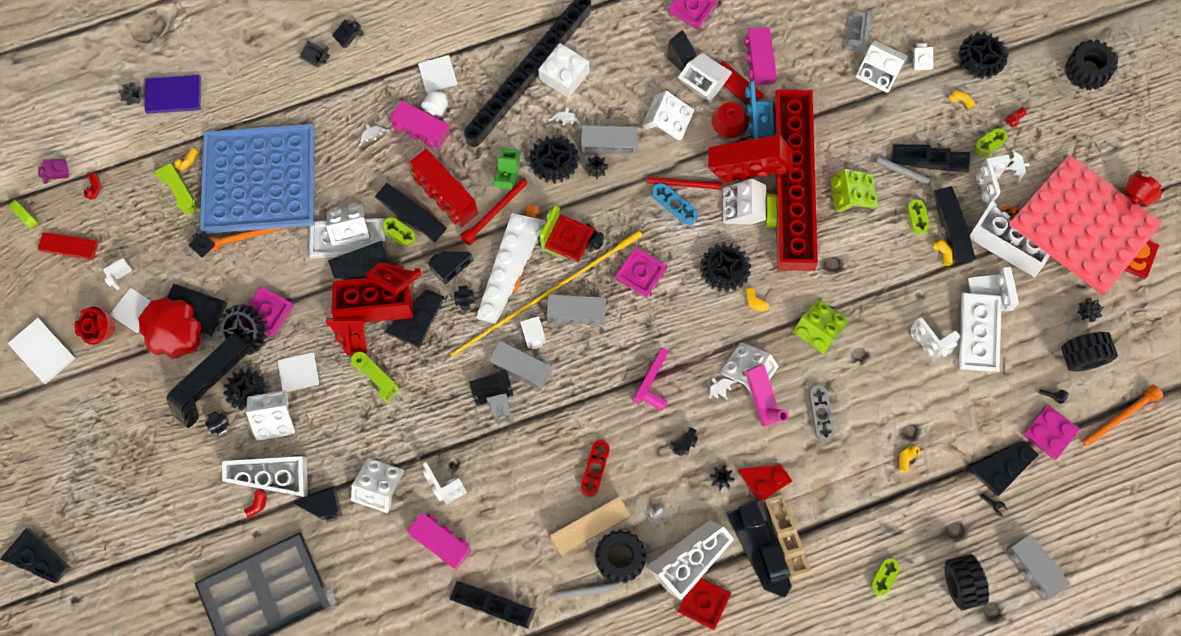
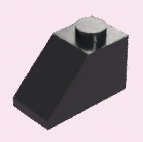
[667,30,696,72]
[428,251,473,285]
[294,489,342,522]

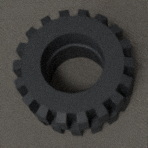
[1065,39,1118,90]
[1061,332,1118,372]
[595,529,646,584]
[944,554,989,611]

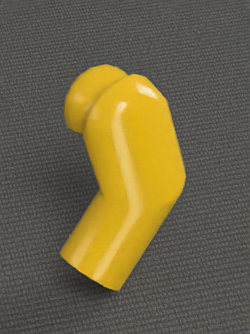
[949,90,976,110]
[174,148,198,171]
[933,239,953,266]
[745,288,769,312]
[899,445,920,472]

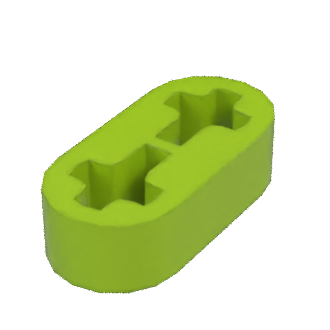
[974,128,1008,157]
[766,193,777,228]
[907,199,930,235]
[8,200,39,230]
[382,217,415,247]
[870,559,900,596]

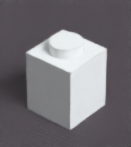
[520,316,546,349]

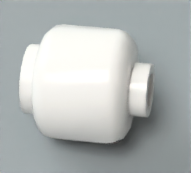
[421,91,448,118]

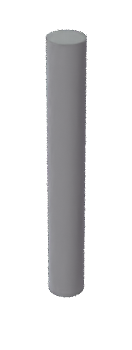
[876,157,931,185]
[556,582,617,600]

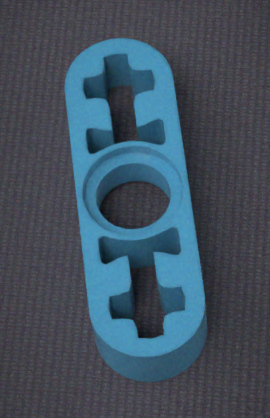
[652,183,698,225]

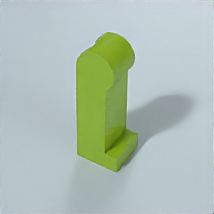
[155,163,196,215]
[351,352,399,403]

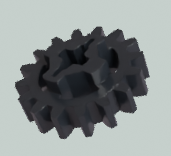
[223,368,267,411]

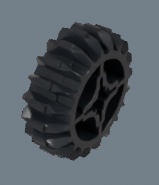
[958,31,1009,80]
[529,135,579,184]
[700,242,751,293]
[217,304,269,355]

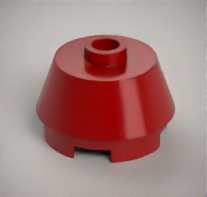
[711,102,748,139]
[1124,170,1165,207]
[74,306,115,345]

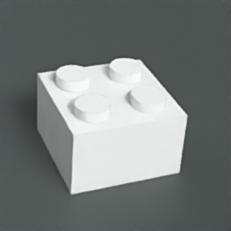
[538,43,590,98]

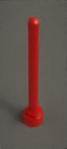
[460,179,528,246]

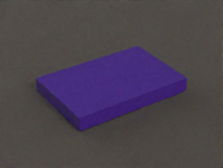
[145,75,201,114]

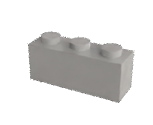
[581,124,638,155]
[547,295,606,327]
[489,341,552,391]
[1006,533,1070,601]

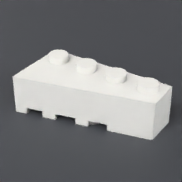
[970,201,1050,277]
[222,456,308,497]
[646,520,734,600]

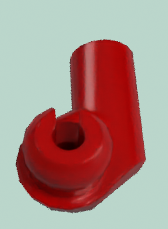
[1006,107,1027,127]
[83,173,102,200]
[244,489,267,518]

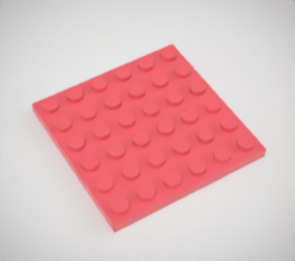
[1009,154,1162,296]

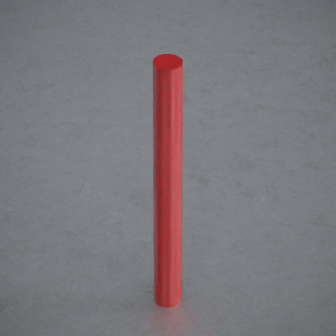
[647,176,722,190]

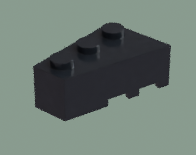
[328,240,393,279]

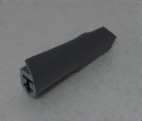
[727,501,792,598]

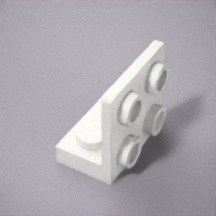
[642,91,694,141]
[976,155,1011,207]
[326,203,369,246]
[967,267,1019,312]
[720,342,779,393]
[246,390,295,441]
[351,458,404,513]
[422,462,467,505]

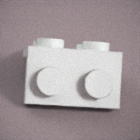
[910,317,961,361]

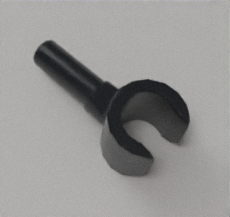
[1038,389,1069,404]
[980,493,1008,517]

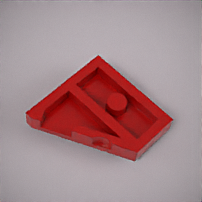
[367,262,421,295]
[325,317,367,355]
[738,465,792,502]

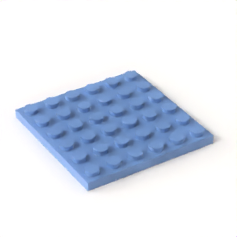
[200,124,315,234]

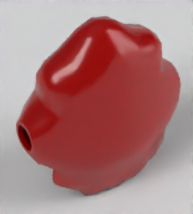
[138,297,202,359]

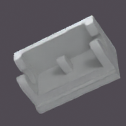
[844,11,871,53]
[487,393,513,425]

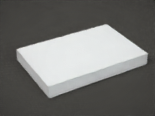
[8,318,75,384]

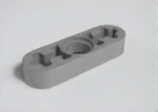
[809,385,834,443]

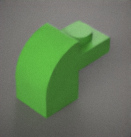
[493,147,520,190]

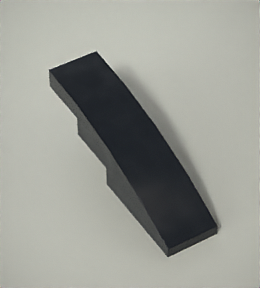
[891,144,971,172]
[375,183,447,243]
[933,186,976,264]
[449,581,535,629]

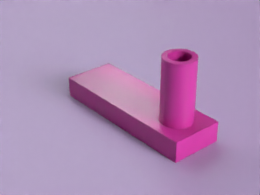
[632,348,669,411]
[744,364,789,427]

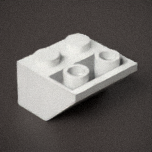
[856,40,908,93]
[678,53,732,103]
[723,179,766,224]

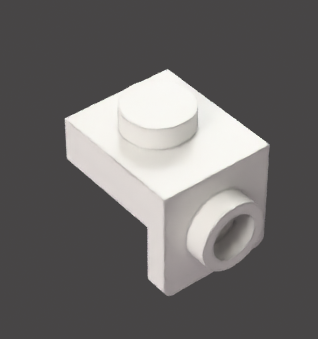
[911,43,933,70]
[103,258,133,290]

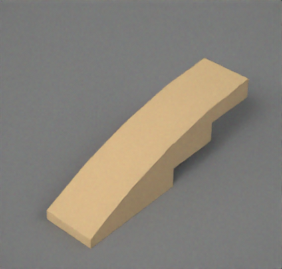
[764,494,811,580]

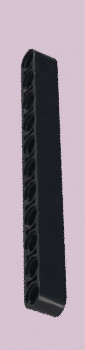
[464,0,591,147]

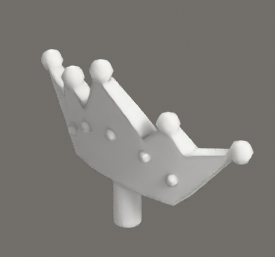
[549,107,581,126]
[359,124,389,145]
[1006,150,1030,182]
[709,378,737,400]

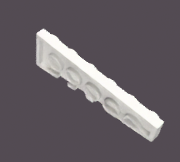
[476,213,547,324]

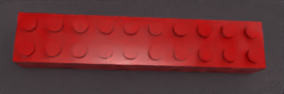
[773,89,818,271]

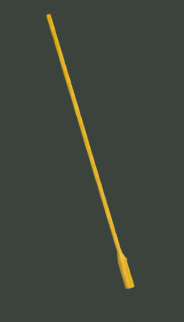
[450,230,643,357]

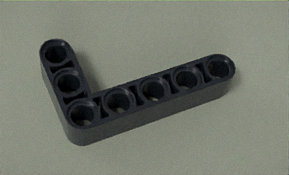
[166,333,251,428]

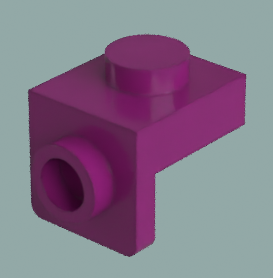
[38,159,69,184]

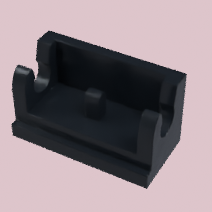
[469,371,514,406]

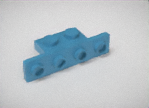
[746,81,775,140]

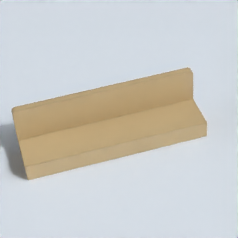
[550,496,631,556]

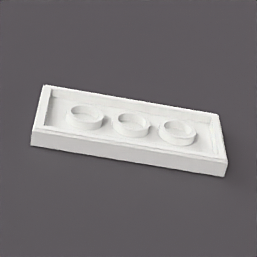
[309,218,385,258]
[959,293,1002,372]

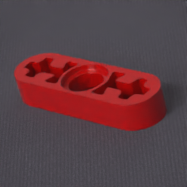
[581,440,610,497]

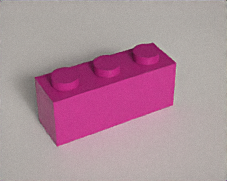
[744,27,777,86]
[390,100,450,149]
[407,513,471,571]

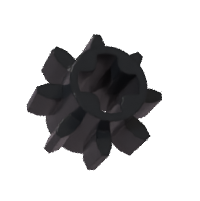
[118,82,144,105]
[585,155,608,179]
[454,285,475,310]
[1077,298,1104,322]
[205,411,230,436]
[709,465,735,491]

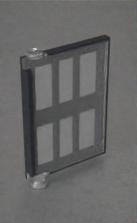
[194,532,338,636]

